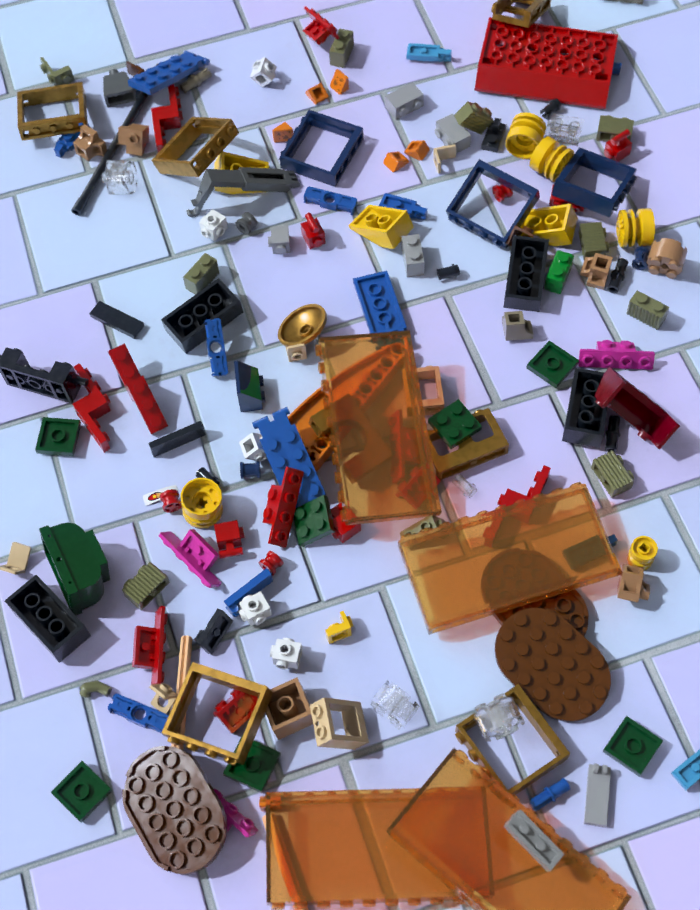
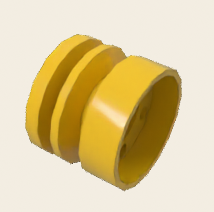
[505,112,547,159]
[529,136,574,182]
[616,208,655,247]
[180,478,223,529]

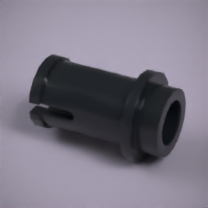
[540,99,561,119]
[436,264,460,280]
[196,467,220,486]

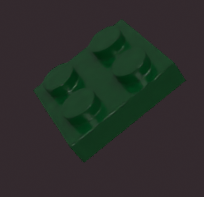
[526,340,579,388]
[428,399,482,449]
[35,417,81,456]
[294,495,335,547]
[602,716,663,777]
[223,735,281,793]
[50,761,112,823]

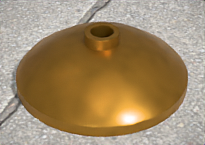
[278,304,327,347]

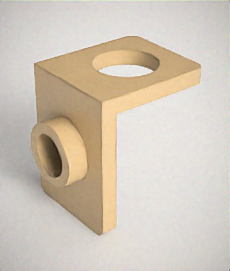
[433,144,456,174]
[286,344,307,362]
[0,542,31,574]
[150,683,178,714]

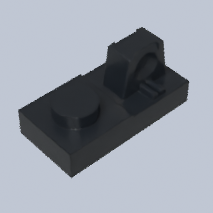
[481,118,506,153]
[194,608,233,655]

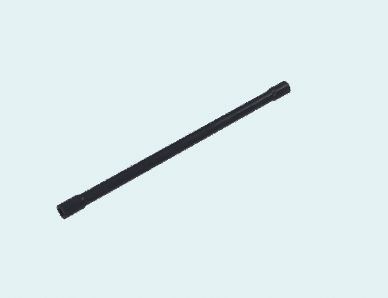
[71,64,158,216]

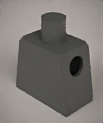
[103,69,137,107]

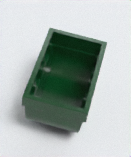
[39,523,110,616]

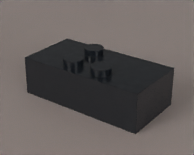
[503,235,549,312]
[161,278,243,354]
[562,367,608,448]
[4,575,91,663]

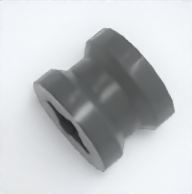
[235,212,257,234]

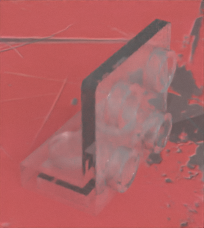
[545,113,584,146]

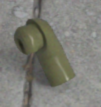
[80,680,112,698]

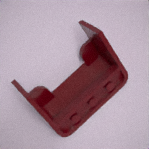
[595,367,680,450]

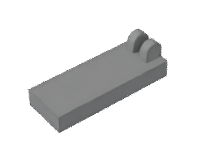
[584,763,611,828]
[504,809,564,872]

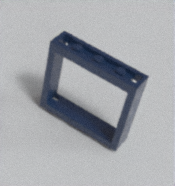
[279,110,364,187]
[551,147,637,218]
[446,159,540,249]

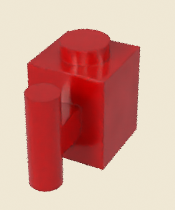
[604,129,633,162]
[300,213,326,249]
[331,502,361,543]
[214,520,245,559]

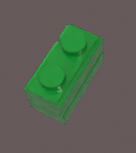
[544,250,574,294]

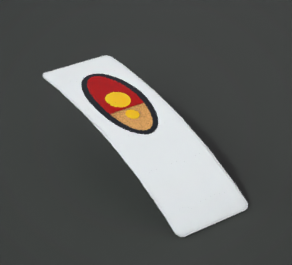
[143,485,178,506]

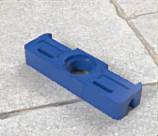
[303,186,357,215]
[204,318,228,377]
[107,694,169,736]

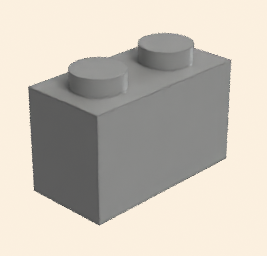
[385,82,424,120]
[435,113,471,153]
[401,234,424,277]

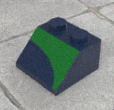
[234,361,266,412]

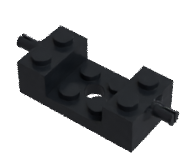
[0,347,89,403]

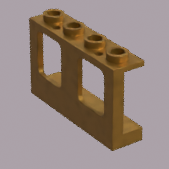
[491,0,551,28]
[419,408,509,480]

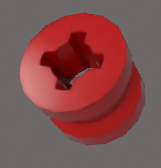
[492,184,513,202]
[160,489,182,513]
[258,551,284,576]

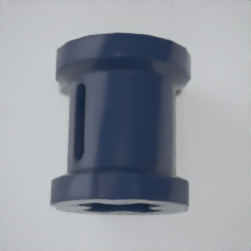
[632,246,650,270]
[240,461,261,479]

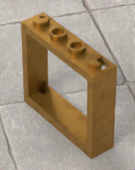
[17,82,88,141]
[151,117,239,177]
[162,662,273,766]
[455,684,570,802]

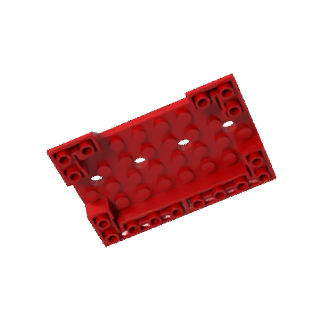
[474,17,618,109]

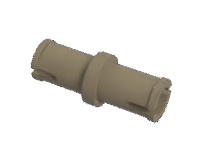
[179,68,212,94]

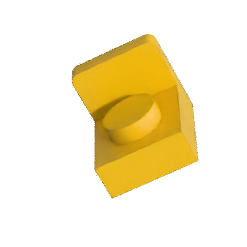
[325,611,354,644]

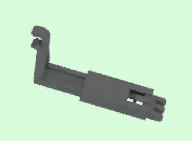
[186,167,300,217]

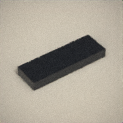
[89,301,145,339]
[148,421,206,457]

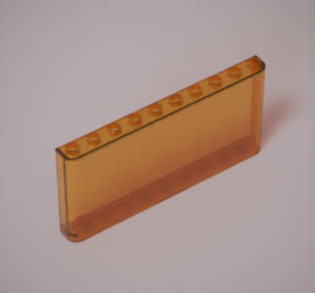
[315,330,442,526]
[397,482,622,635]
[387,747,631,910]
[266,786,494,910]

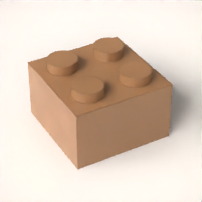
[265,677,313,740]

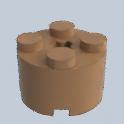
[646,238,687,279]

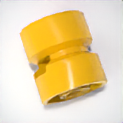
[627,536,658,571]

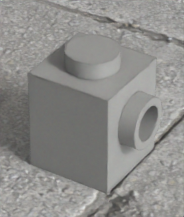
[268,225,290,254]

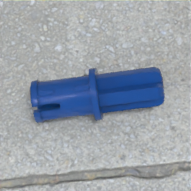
[529,778,571,811]

